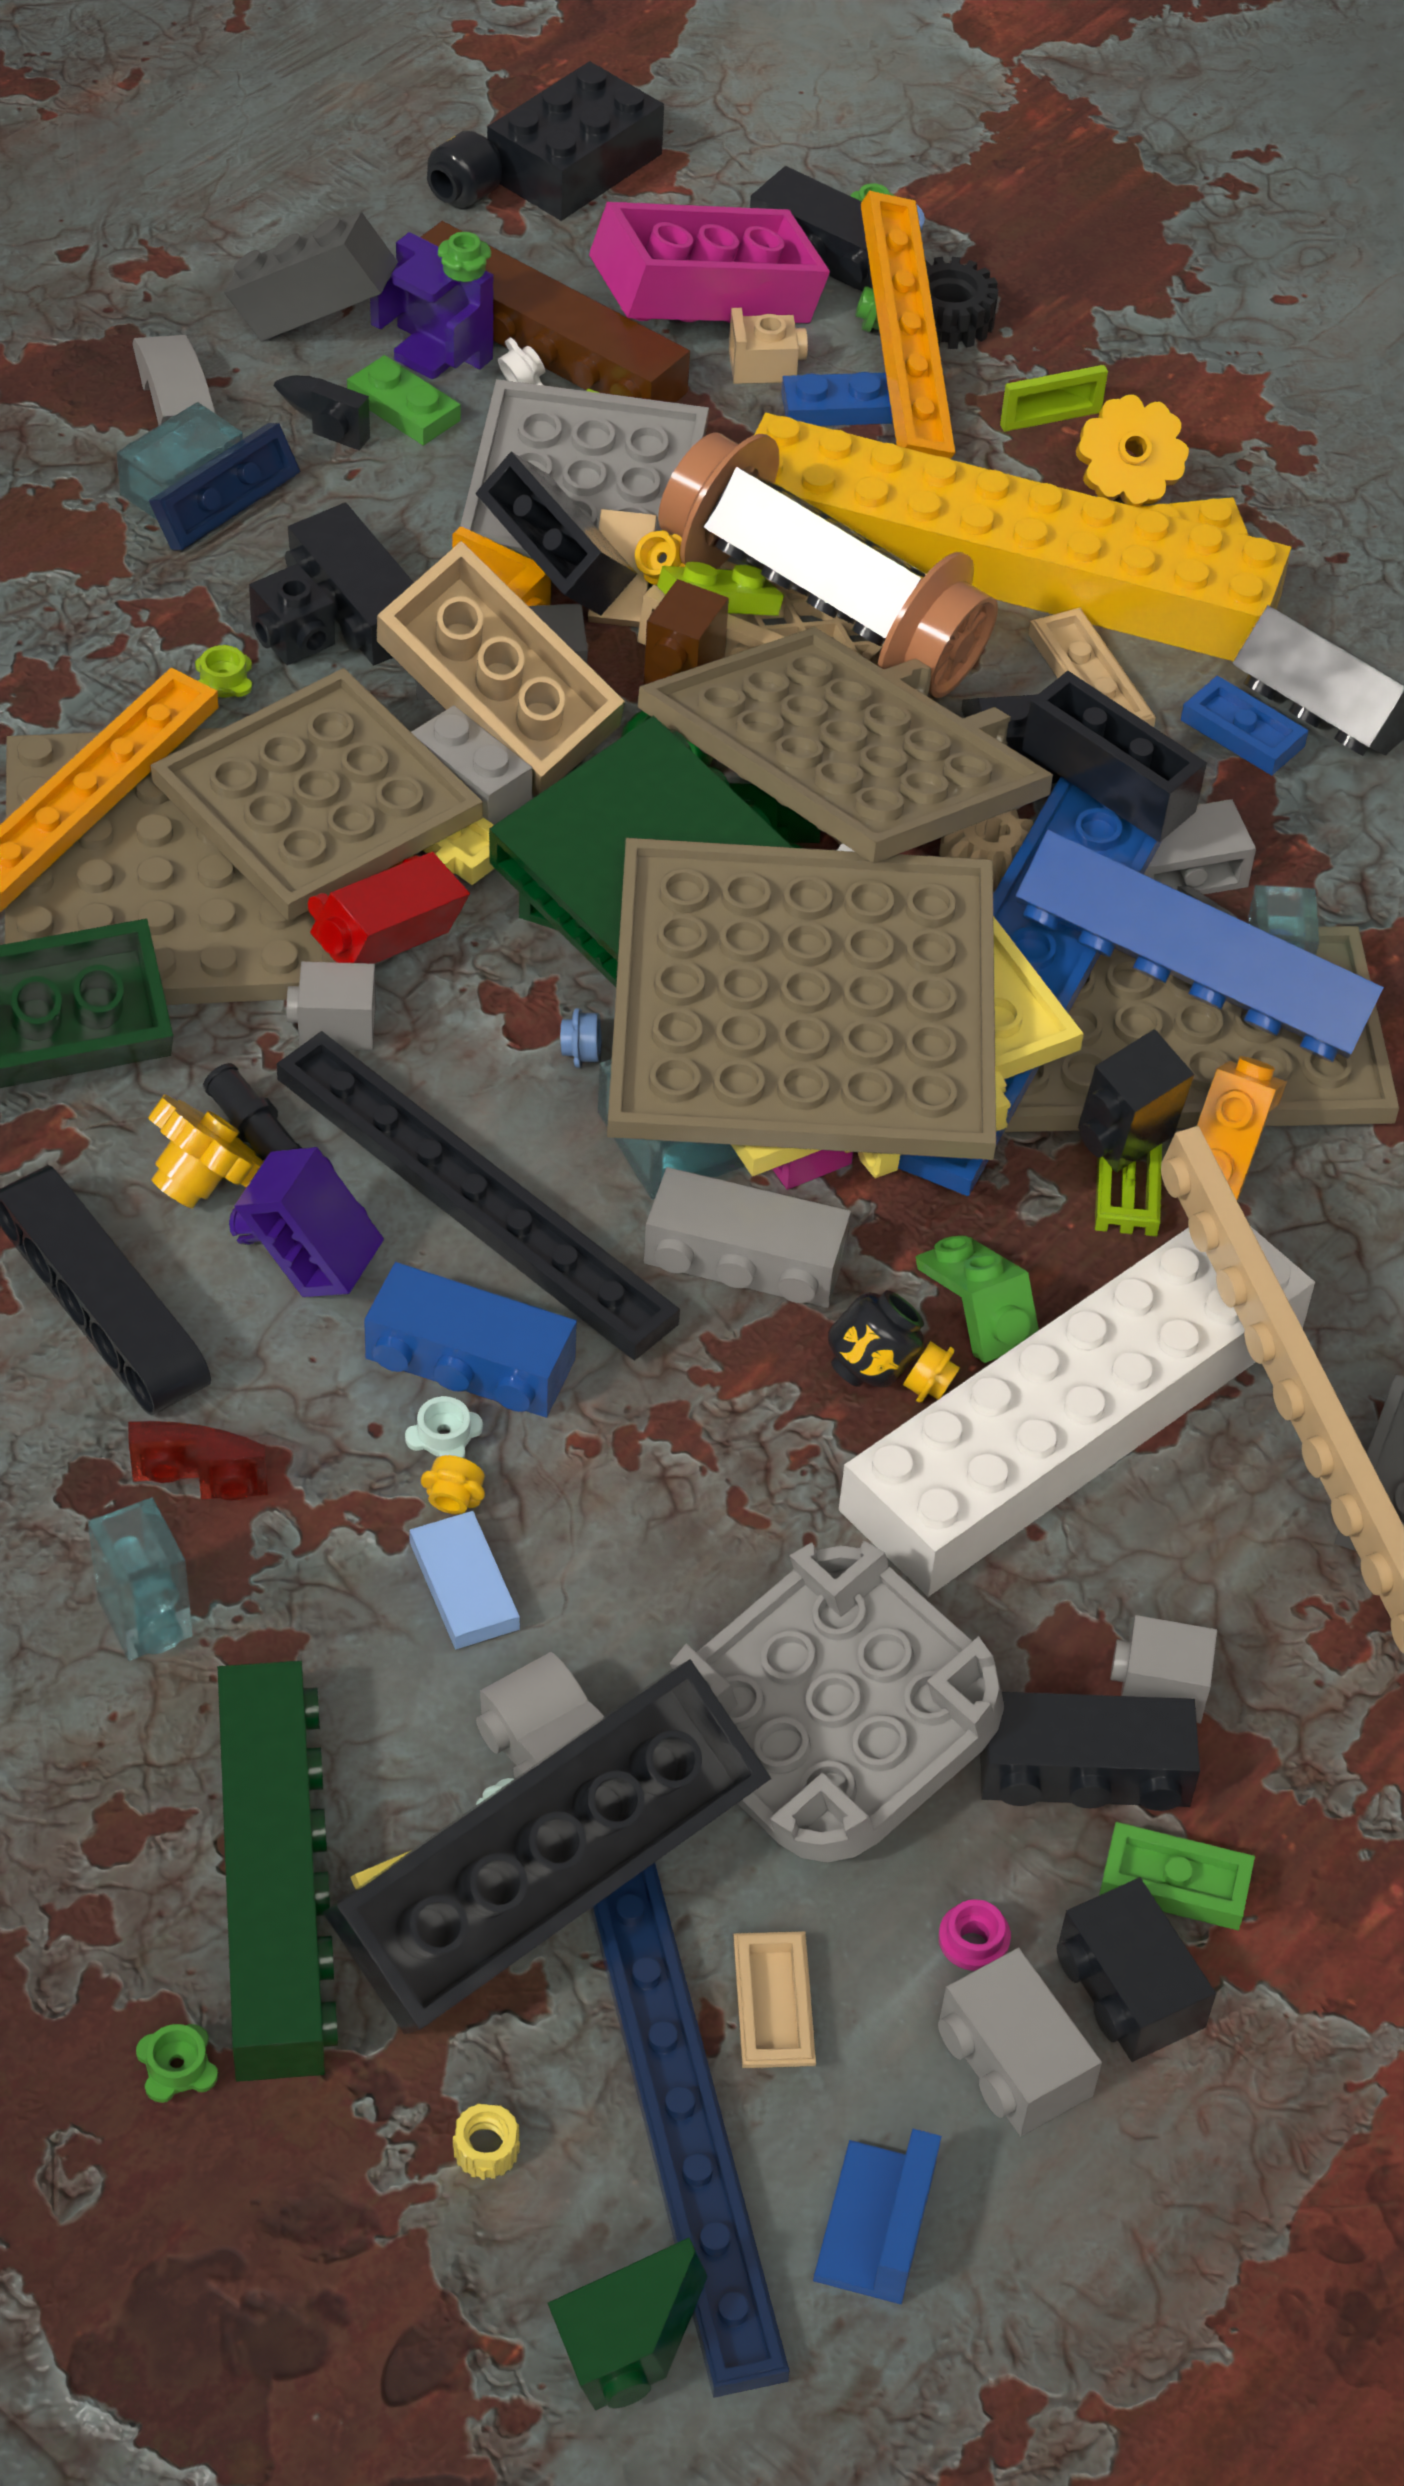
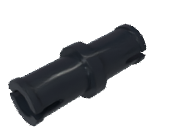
[203,1063,302,1161]

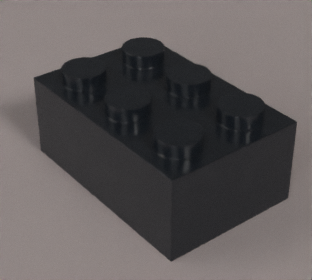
[487,61,664,221]

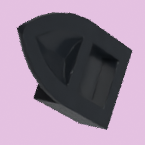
[273,375,370,451]

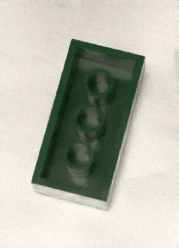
[0,918,173,1088]

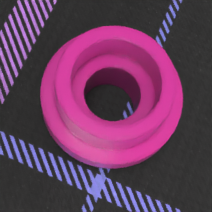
[938,1899,1011,1971]

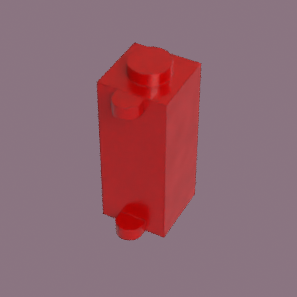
[308,851,470,964]

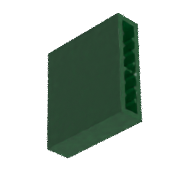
[489,715,801,987]

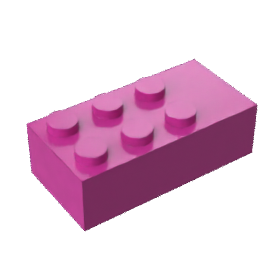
[589,202,830,323]

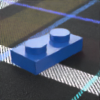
[781,372,893,426]
[1181,675,1309,776]

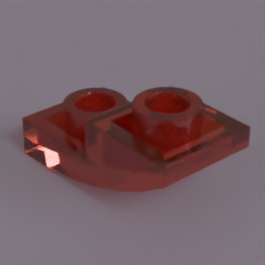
[128,1421,268,1501]

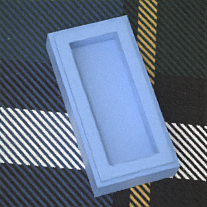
[409,1511,520,1650]

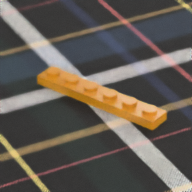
[860,191,956,459]
[0,667,219,913]

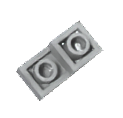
[132,335,215,427]

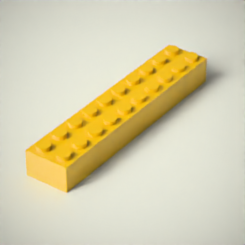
[754,412,1291,661]

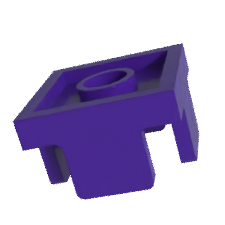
[370,232,493,379]

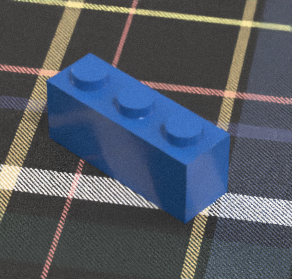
[364,1262,577,1418]

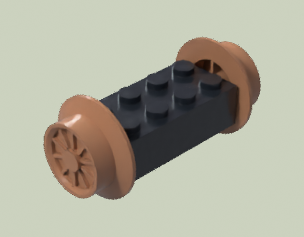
[658,432,998,698]

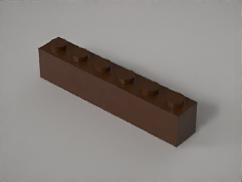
[420,221,690,403]

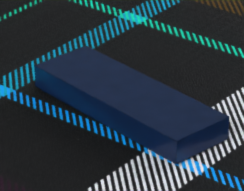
[148,423,301,550]

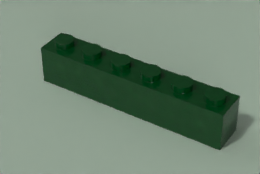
[217,1660,338,2082]

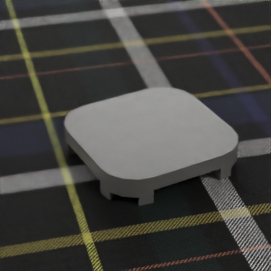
[670,1541,1004,1863]

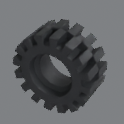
[925,256,999,349]

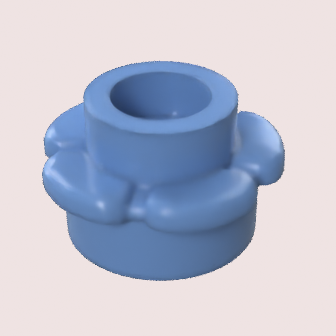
[560,1008,602,1068]

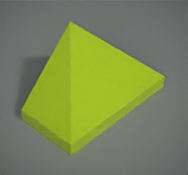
[1000,365,1108,432]

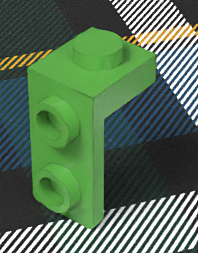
[915,1236,1039,1363]

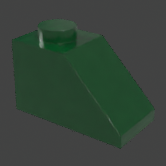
[547,2237,708,2411]

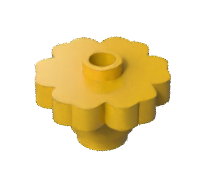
[1076,395,1189,507]
[148,1094,264,1209]

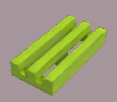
[1095,1144,1162,1237]

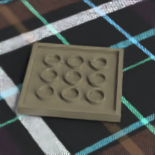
[151,668,483,921]

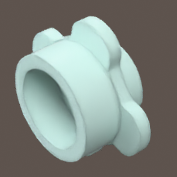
[405,1396,483,1458]

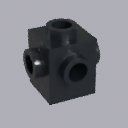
[249,563,338,666]

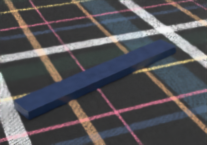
[590,1862,790,2398]

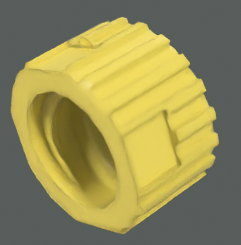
[453,2103,520,2180]

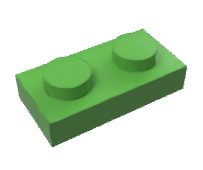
[347,355,461,446]
[1099,1822,1255,1931]

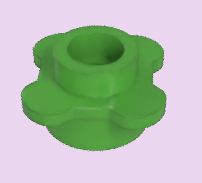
[136,2024,218,2103]

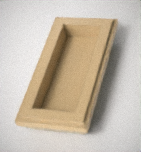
[733,1931,816,2068]

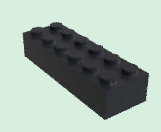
[323,1659,772,2035]

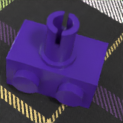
[229,1147,384,1297]

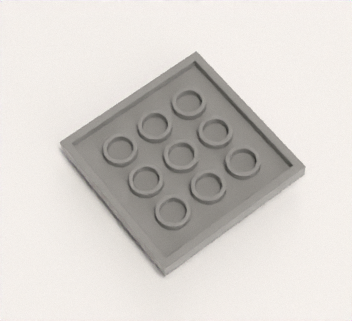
[460,379,709,563]

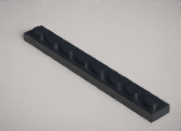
[277,1031,680,1361]

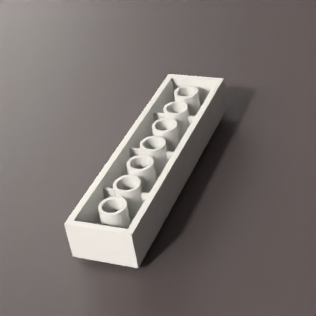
[839,1226,1315,1597]

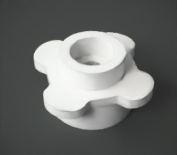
[498,338,545,385]

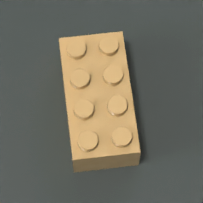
[377,541,625,797]

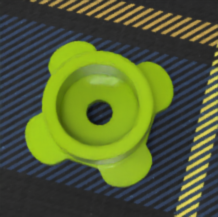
[195,645,252,698]

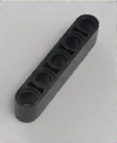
[0,1165,211,1416]

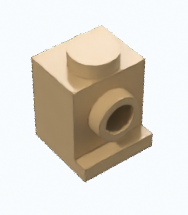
[729,308,808,384]

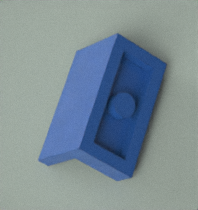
[813,2128,942,2305]

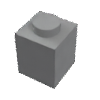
[287,961,376,1050]
[1110,1615,1217,1723]

